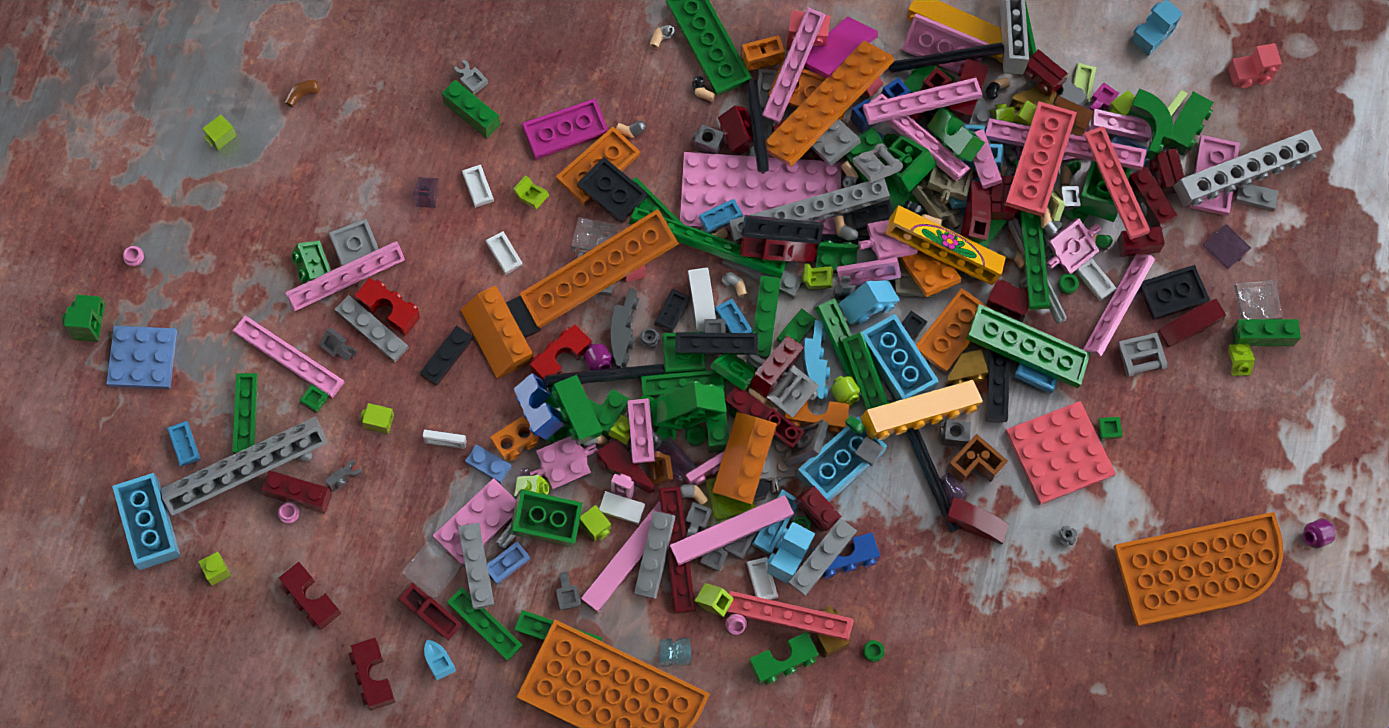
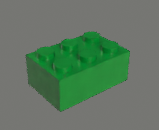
[1076,161,1131,222]
[650,381,727,431]
[509,489,583,547]

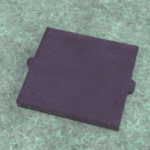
[1203,224,1251,269]

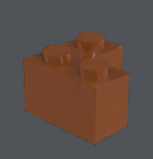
[946,434,1008,483]

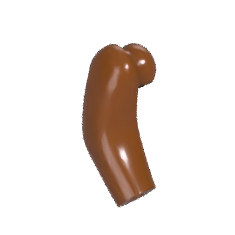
[285,79,320,107]

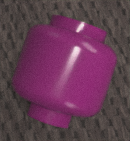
[583,344,614,371]
[1303,518,1336,549]

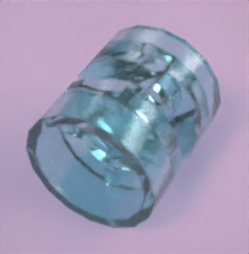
[659,637,691,667]

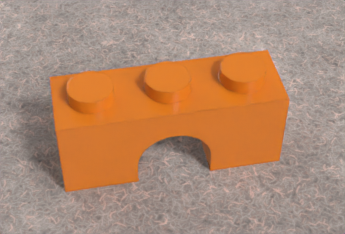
[785,400,850,435]

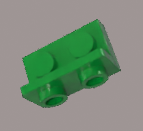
[291,240,331,284]
[816,241,858,273]

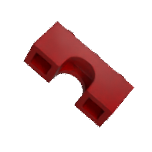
[355,277,420,336]
[530,324,592,380]

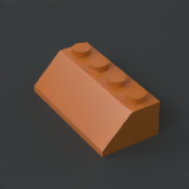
[461,285,533,379]
[712,412,777,504]

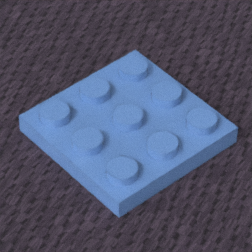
[106,326,177,389]

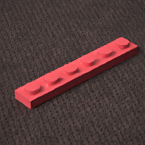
[1084,126,1150,240]
[726,591,854,641]

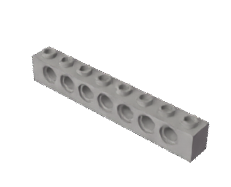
[1173,129,1322,207]
[729,178,890,244]
[161,416,327,516]

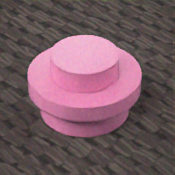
[123,246,144,266]
[278,502,300,524]
[725,614,747,635]

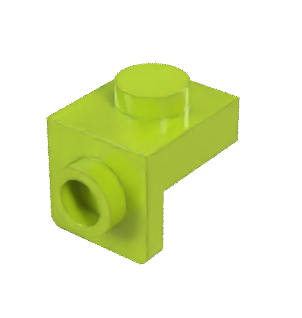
[989,103,1015,123]
[514,176,549,209]
[801,264,833,290]
[1228,344,1255,376]
[609,415,631,445]
[514,475,549,497]

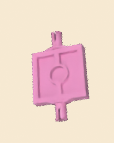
[1046,218,1101,274]
[858,220,918,260]
[530,436,598,490]

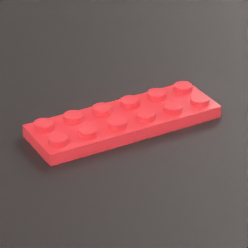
[1005,101,1077,217]

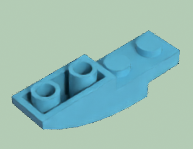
[803,320,830,405]

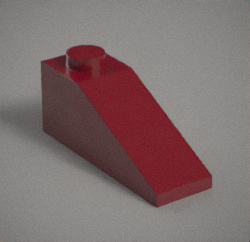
[596,439,654,493]

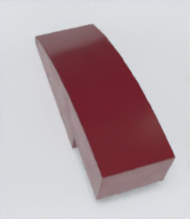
[1158,298,1226,348]
[945,497,1009,544]
[397,582,462,641]

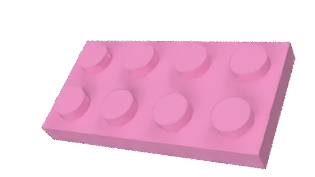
[902,14,988,73]
[1189,135,1240,216]
[433,478,516,567]

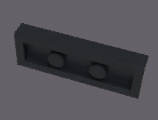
[420,325,473,386]

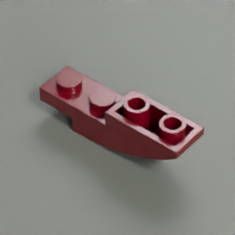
[740,237,818,261]
[725,386,805,449]

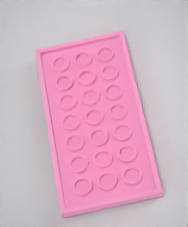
[680,152,842,234]

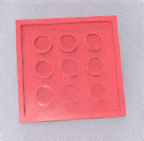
[1005,401,1116,505]

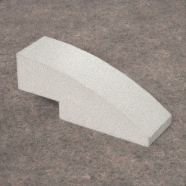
[688,268,716,333]

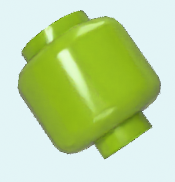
[831,375,861,407]

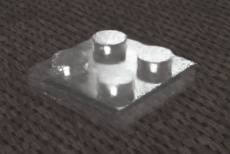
[571,217,618,254]
[1234,280,1283,319]
[401,540,462,600]

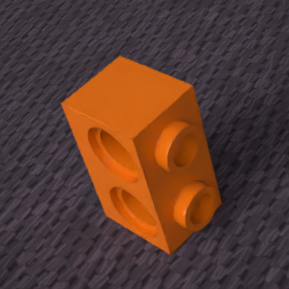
[741,35,785,72]
[490,415,539,461]

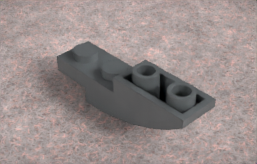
[611,288,640,368]

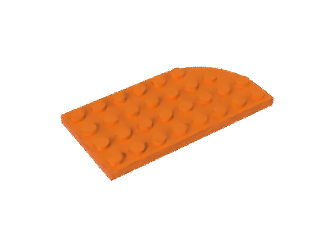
[1113,512,1283,627]
[517,619,710,728]

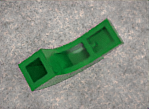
[1129,88,1173,160]

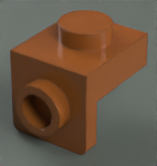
[645,451,673,485]

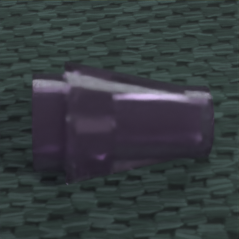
[940,473,969,501]

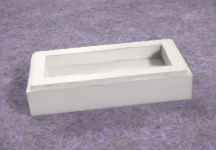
[462,165,494,208]
[486,231,523,275]
[1075,258,1117,301]
[423,430,467,449]
[599,491,645,525]
[746,557,778,600]

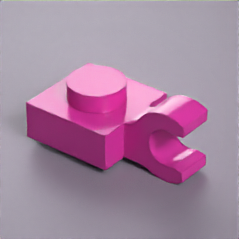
[1090,82,1119,111]

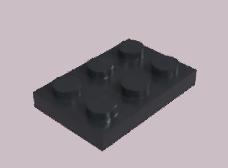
[577,157,648,224]
[1139,265,1210,320]

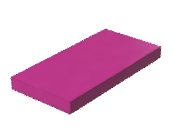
[804,17,878,78]
[521,98,608,160]

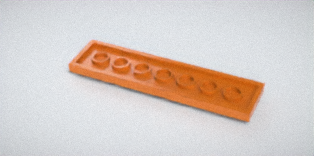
[765,40,895,167]
[520,209,679,328]

